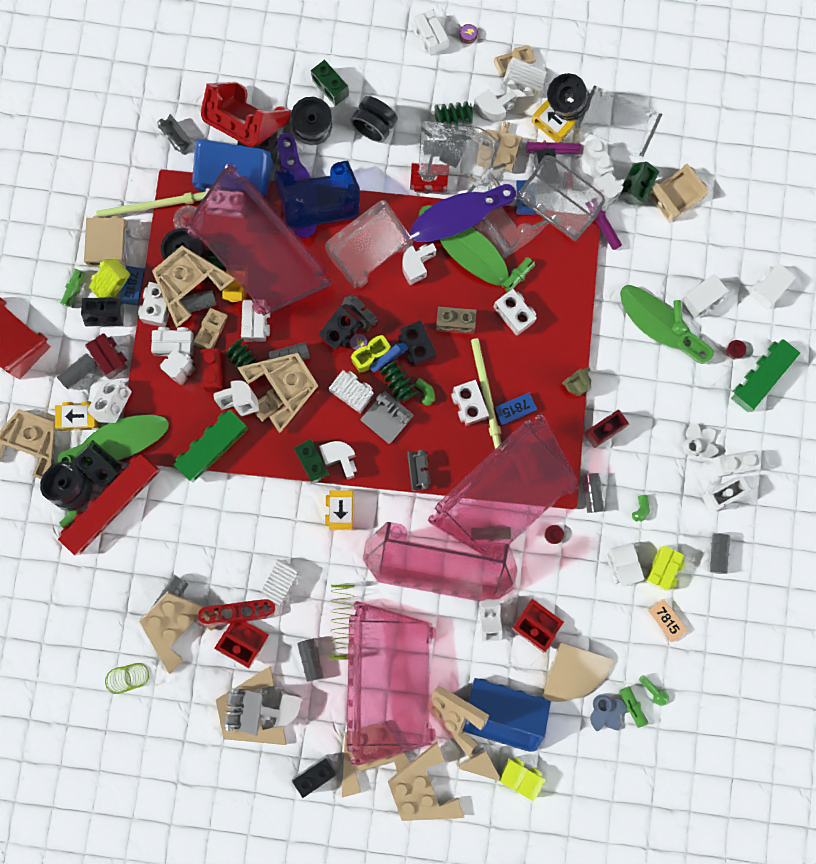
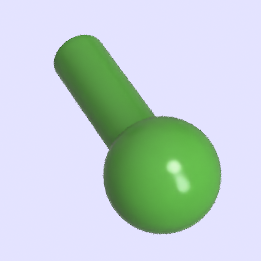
[672,300,687,336]
[639,675,669,706]

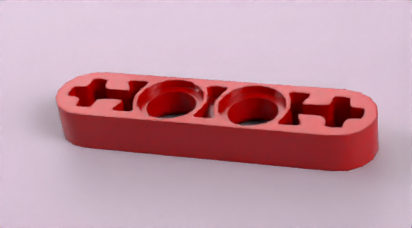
[198,599,275,627]

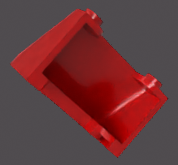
[201,81,292,147]
[0,297,51,380]

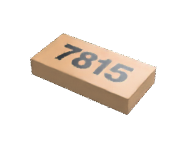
[647,599,687,642]

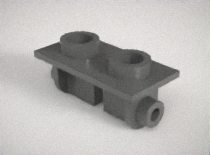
[157,114,192,155]
[342,294,378,333]
[407,450,431,491]

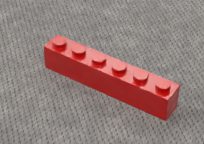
[57,454,161,556]

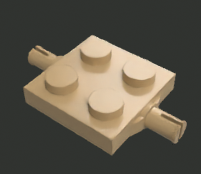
[476,121,521,182]

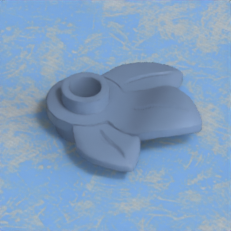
[590,694,627,732]

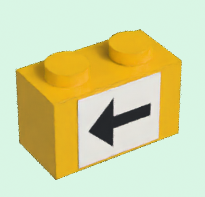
[531,100,576,143]
[55,401,99,431]
[325,490,353,531]

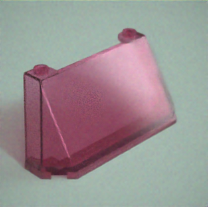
[185,163,334,316]
[427,413,579,563]
[362,521,518,602]
[347,601,436,766]

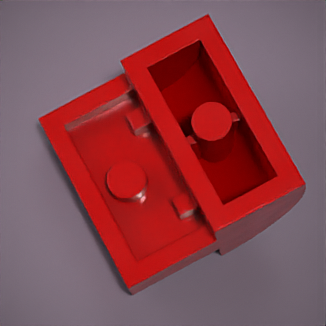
[511,598,564,653]
[214,622,269,669]

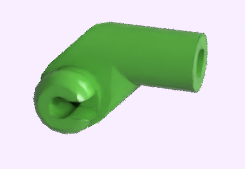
[415,378,435,406]
[632,494,650,522]
[59,508,80,529]

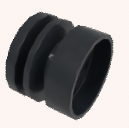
[547,73,591,121]

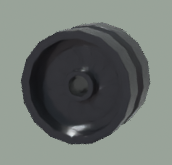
[291,96,333,145]
[350,96,398,143]
[160,228,207,260]
[40,461,93,511]

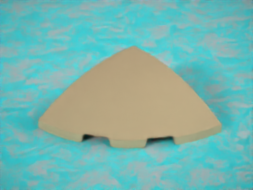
[542,642,614,702]

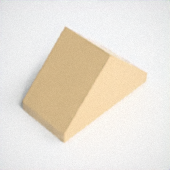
[459,749,500,781]

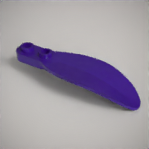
[277,133,318,238]
[410,184,516,242]

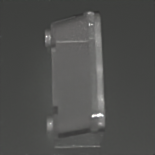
[467,163,550,259]

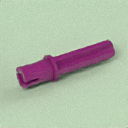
[526,140,582,154]
[585,197,622,250]

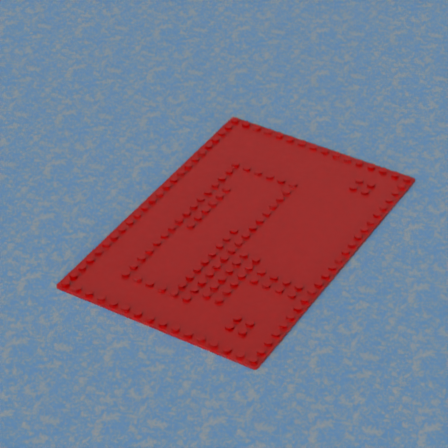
[119,169,600,510]

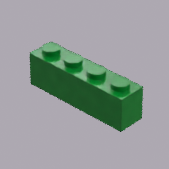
[731,339,801,413]
[174,410,249,483]

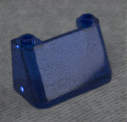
[275,161,360,228]

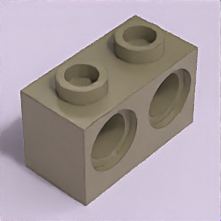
[436,307,476,334]

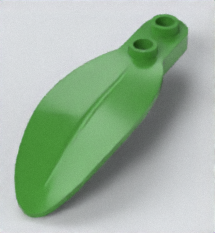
[419,205,508,286]
[620,285,714,364]
[58,415,169,465]

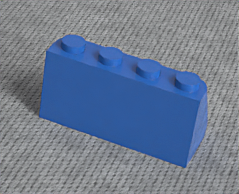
[192,139,274,201]
[463,678,551,752]

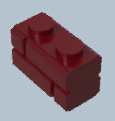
[85,333,128,379]
[584,409,630,449]

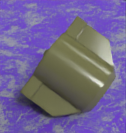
[562,367,592,396]

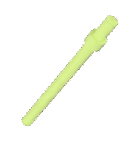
[96,192,205,217]
[471,339,503,451]

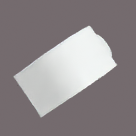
[473,88,517,122]
[402,243,436,285]
[214,381,259,416]
[319,441,357,480]
[479,599,502,643]
[260,691,302,726]

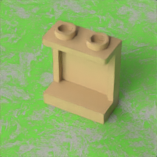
[648,163,709,222]
[84,215,128,267]

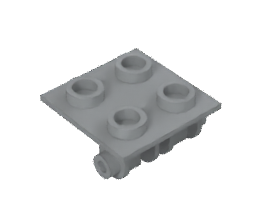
[360,391,414,444]
[224,687,263,736]

